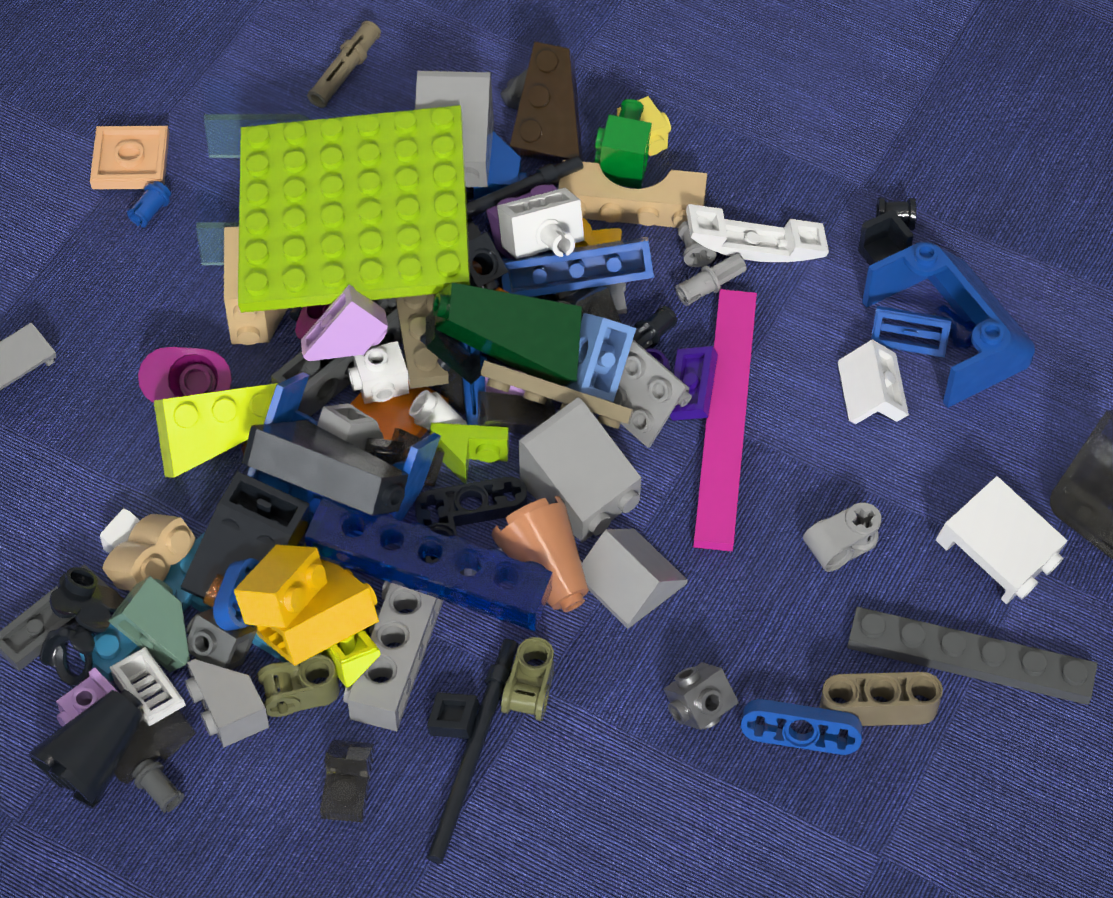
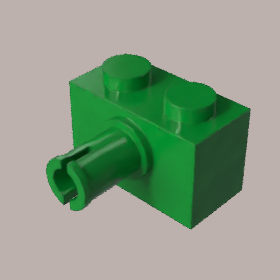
[594,99,652,189]

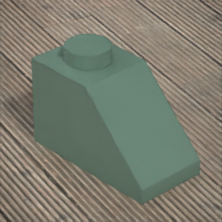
[108,576,190,673]

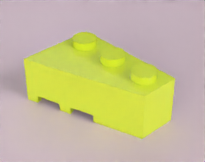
[154,383,277,478]

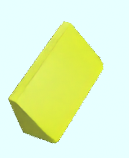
[320,630,381,688]

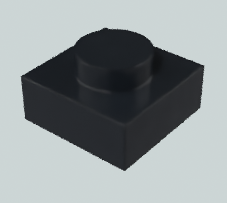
[427,692,480,739]

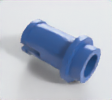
[127,181,171,228]

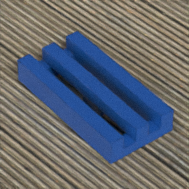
[871,306,952,358]

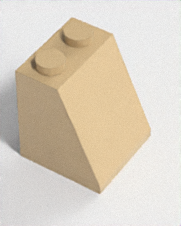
[224,227,288,345]

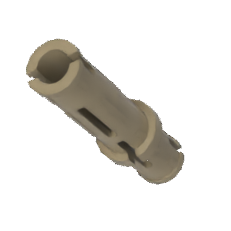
[307,20,381,108]

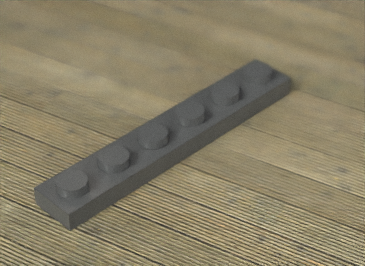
[847,607,1098,705]

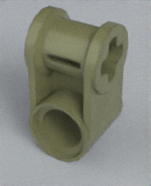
[501,637,554,721]
[257,654,340,717]

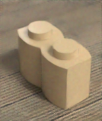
[102,514,196,591]

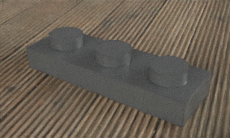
[0,564,110,672]

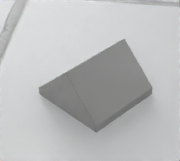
[581,528,688,629]

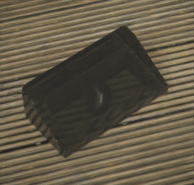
[478,391,556,434]

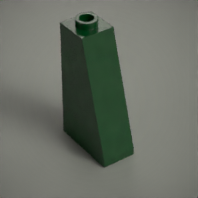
[432,282,582,387]

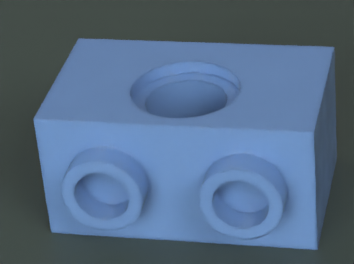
[567,313,636,402]

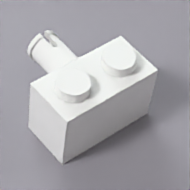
[497,188,584,259]

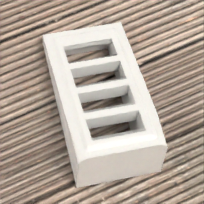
[109,647,186,726]

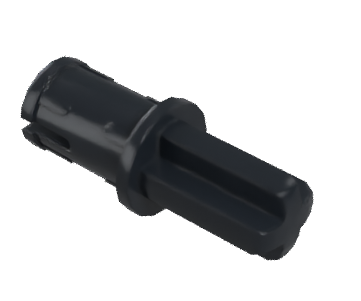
[633,306,677,350]

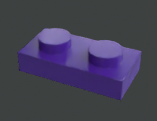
[670,346,718,421]

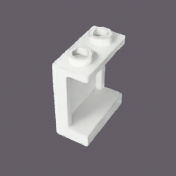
[936,476,1068,604]

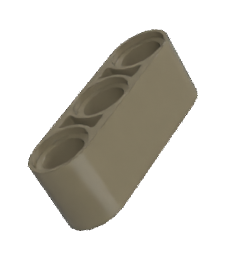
[819,672,943,726]

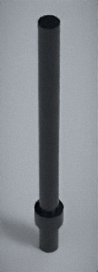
[467,155,584,219]
[427,639,518,864]

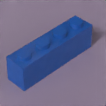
[501,236,654,297]

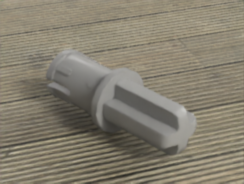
[675,254,747,306]

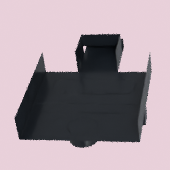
[420,311,481,385]

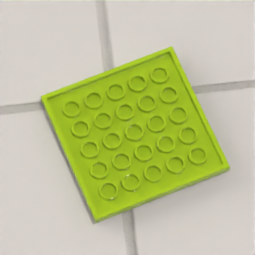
[238,105,470,313]

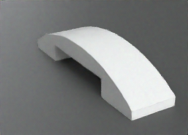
[686,204,829,262]

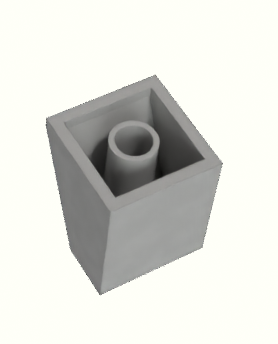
[415,71,494,187]
[519,397,641,543]

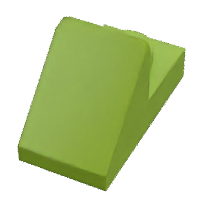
[430,423,509,484]

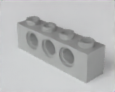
[343,563,445,731]

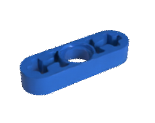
[741,699,863,755]

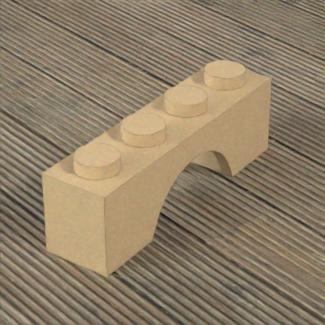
[558,160,707,228]

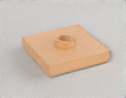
[90,126,169,189]

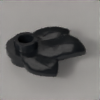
[50,567,124,633]

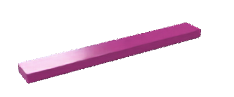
[693,289,757,552]

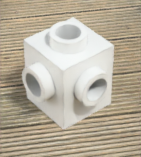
[348,341,409,404]

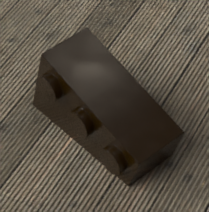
[510,41,584,164]

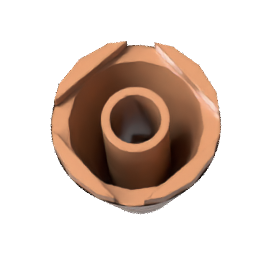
[491,496,589,612]

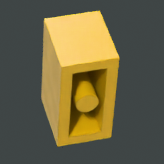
[234,544,327,628]

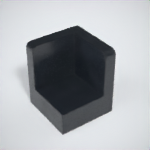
[858,209,913,266]

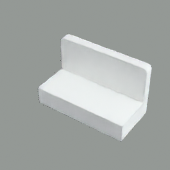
[838,339,909,424]

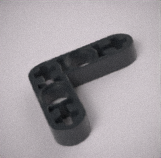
[415,477,527,596]

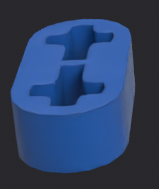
[213,558,259,631]

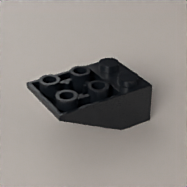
[181,471,310,604]

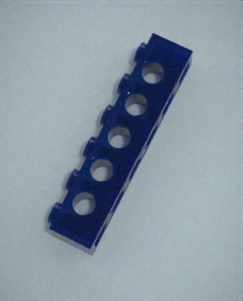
[305,496,553,631]

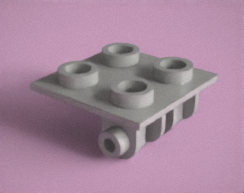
[600,340,692,448]

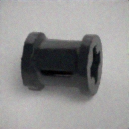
[876,197,916,230]

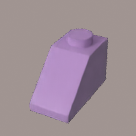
[301,285,388,361]

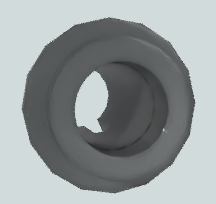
[132,759,184,813]

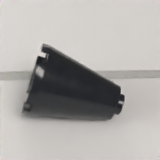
[29,689,144,809]

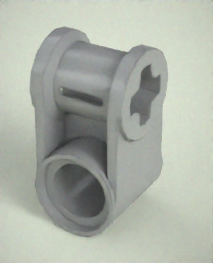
[803,502,881,572]

